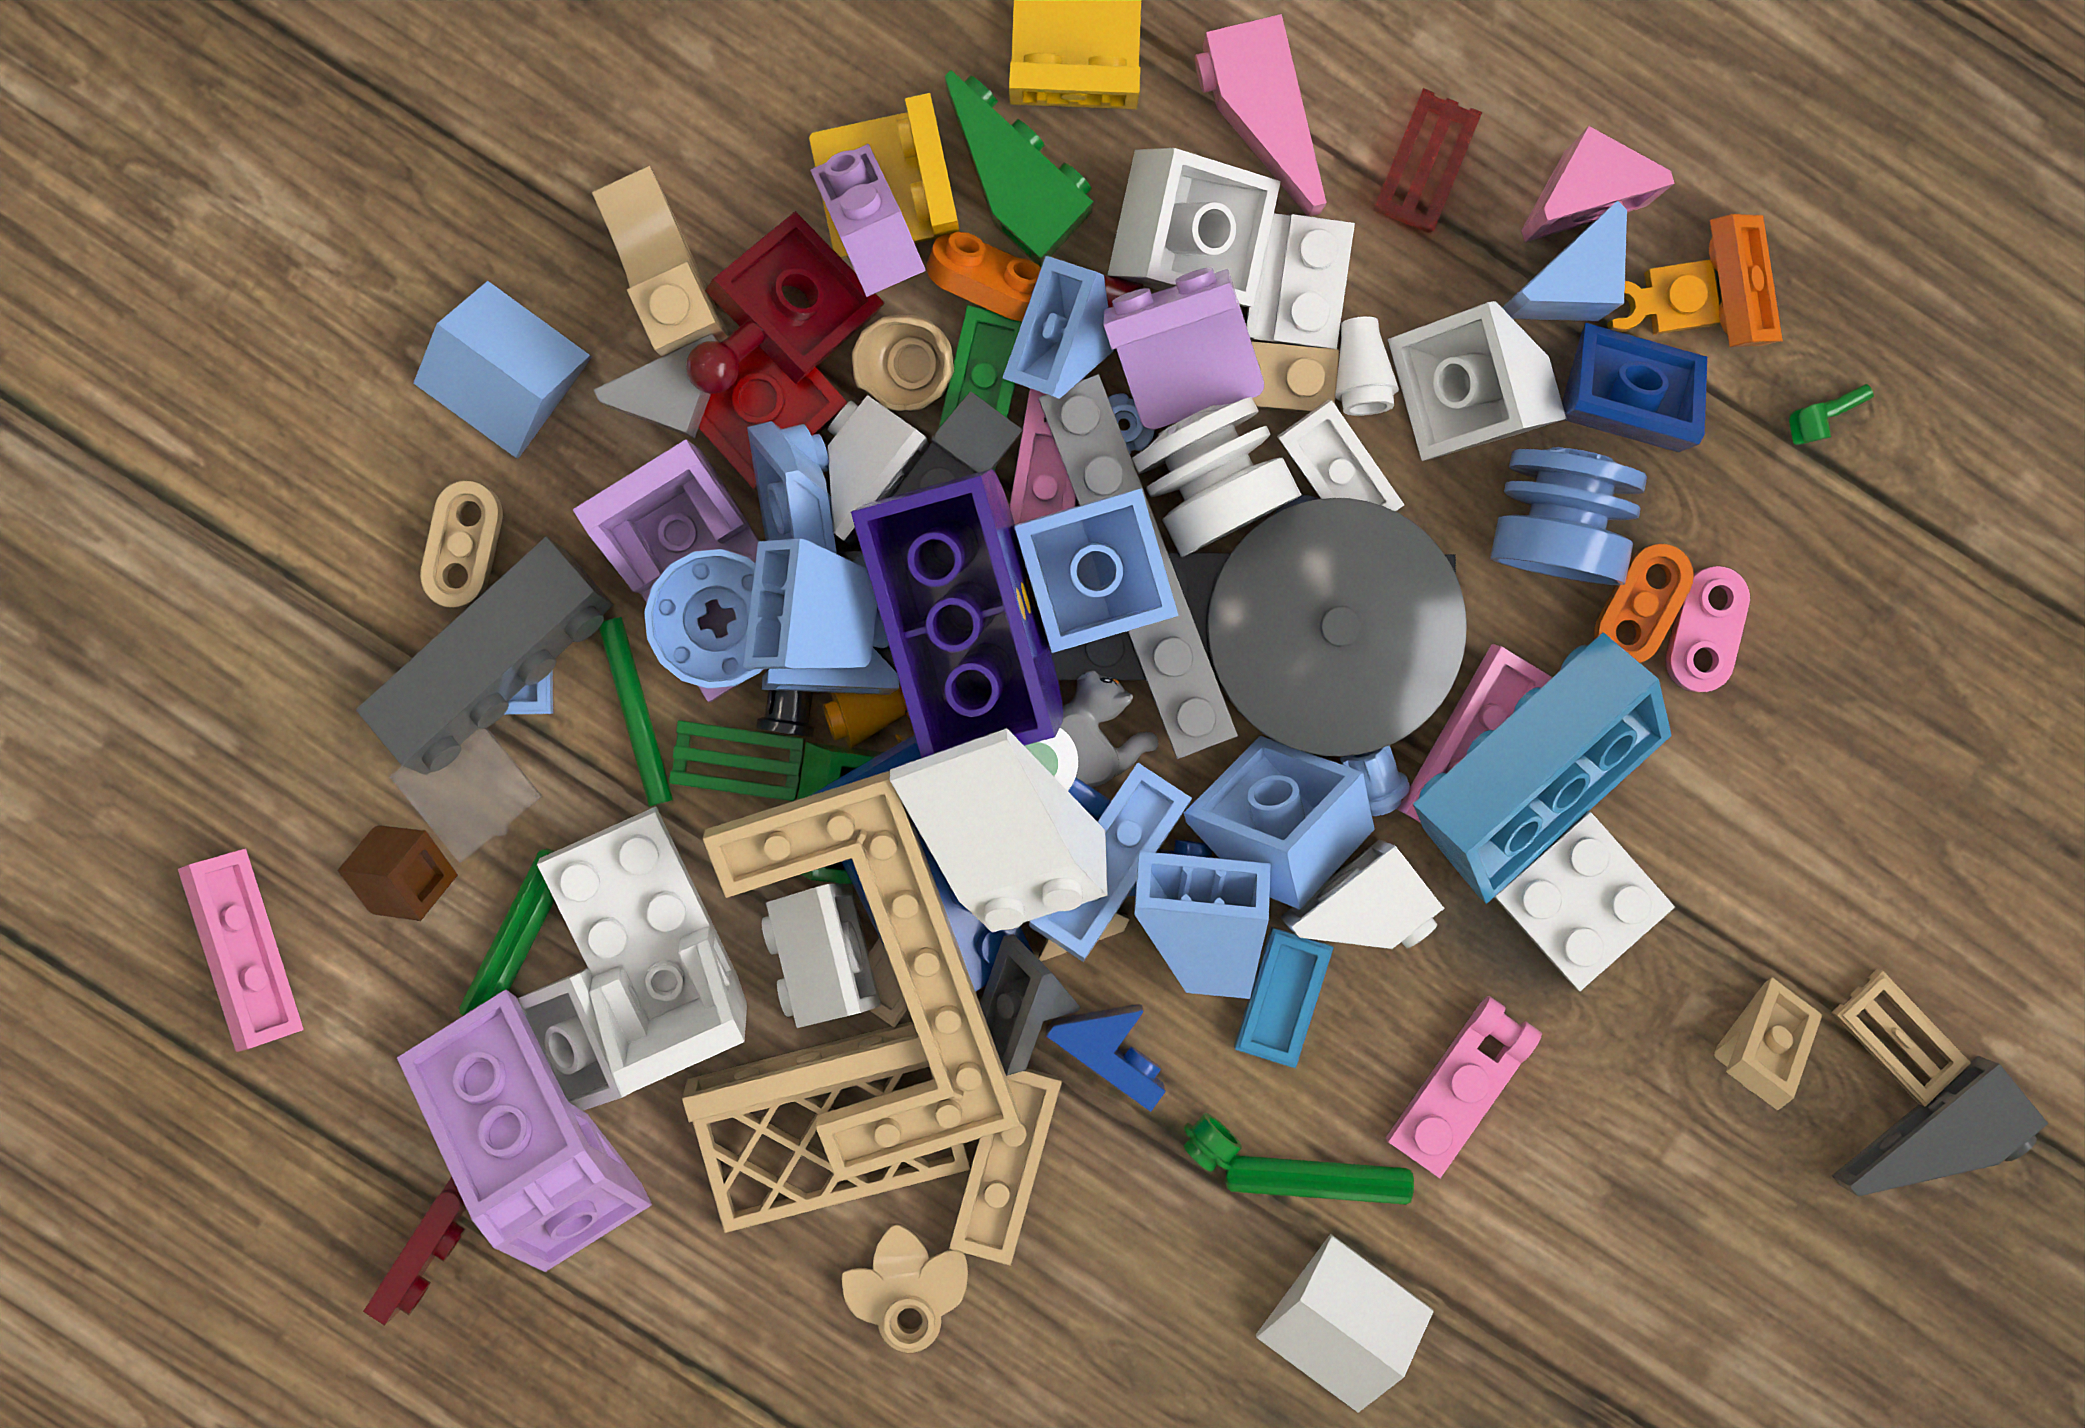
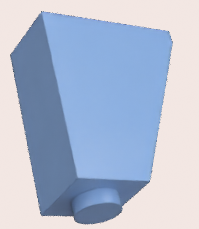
[1134,851,1271,999]

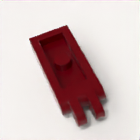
[363,1176,466,1326]

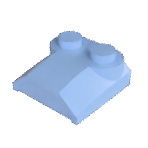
[747,421,837,554]

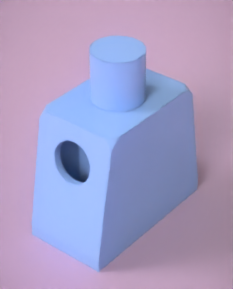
[743,538,889,669]

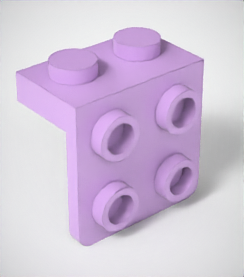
[1103,267,1264,430]

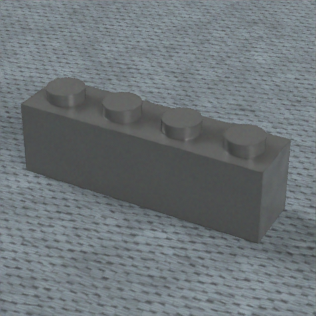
[356,536,614,776]

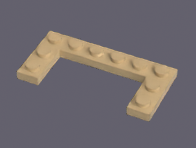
[703,771,1020,1182]

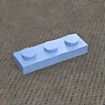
[1029,763,1192,962]

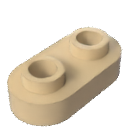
[420,481,503,608]

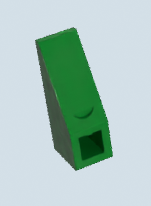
[944,70,1093,267]

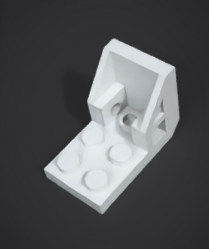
[537,807,747,1096]

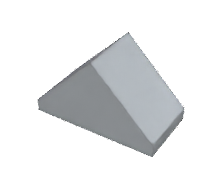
[594,334,719,439]

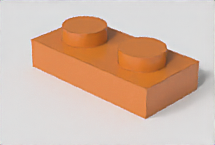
[1709,214,1783,347]

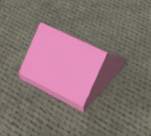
[1521,126,1675,242]

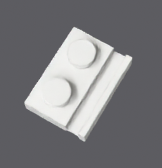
[1246,213,1355,349]

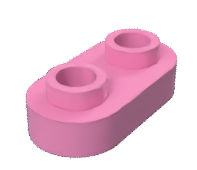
[1666,566,1750,692]

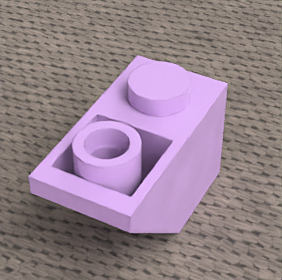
[810,144,926,297]

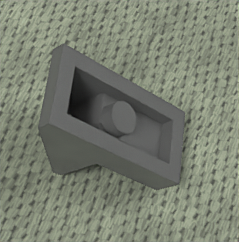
[894,391,1022,495]
[980,934,1080,1076]

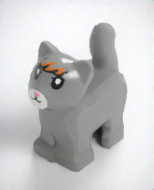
[1060,670,1159,787]

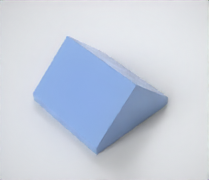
[1502,201,1627,321]
[413,281,592,459]

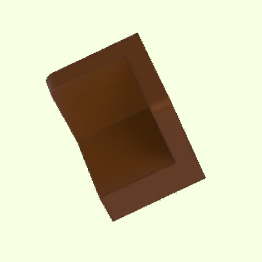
[337,825,458,921]

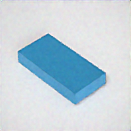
[1234,926,1334,1068]

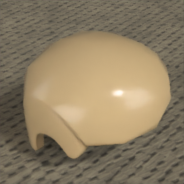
[851,314,954,411]

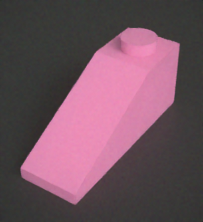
[1195,14,1326,217]

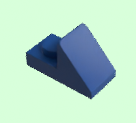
[1046,1004,1166,1112]

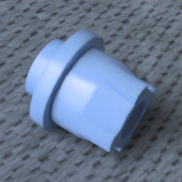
[1340,745,1410,816]

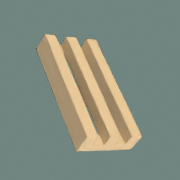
[1831,969,1971,1107]

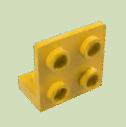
[1009,0,1141,109]
[809,93,960,259]

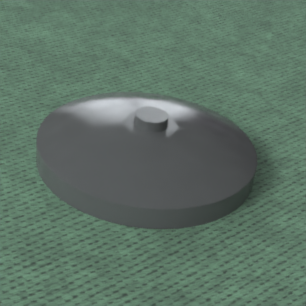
[1207,498,1467,756]

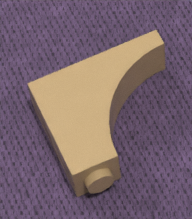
[592,166,730,357]

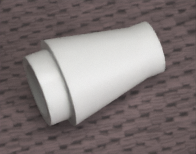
[1335,317,1399,416]

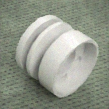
[1132,397,1301,557]

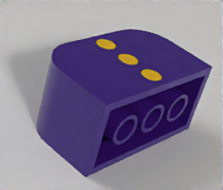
[851,469,1063,758]

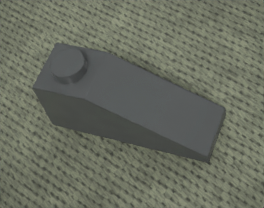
[1832,1056,2049,1197]

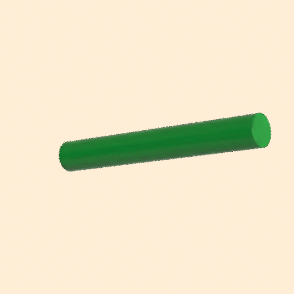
[599,617,673,807]

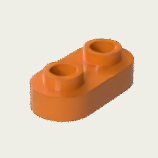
[926,232,1041,322]
[1594,544,1694,663]

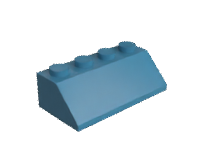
[1413,632,1672,904]

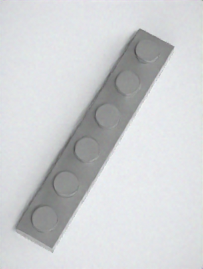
[1039,374,1238,759]

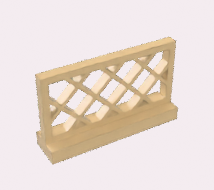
[682,1021,970,1233]

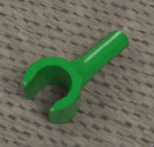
[1789,384,1874,445]

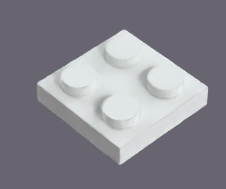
[1494,811,1675,991]

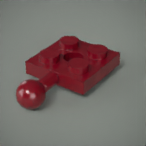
[686,211,885,394]

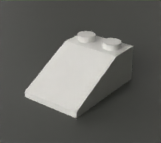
[890,728,1108,933]

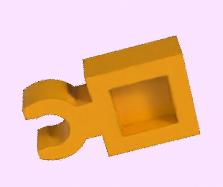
[1607,260,1720,335]

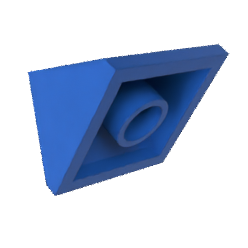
[1562,323,1708,452]

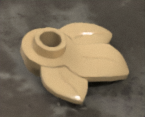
[842,1224,968,1353]

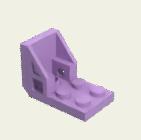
[573,439,764,702]
[397,989,652,1272]

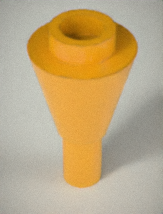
[823,686,908,748]

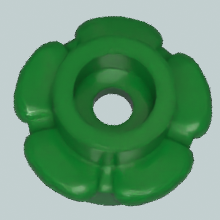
[1184,1113,1242,1172]

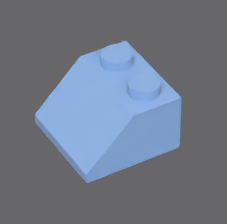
[1014,488,1179,653]
[1184,736,1375,909]

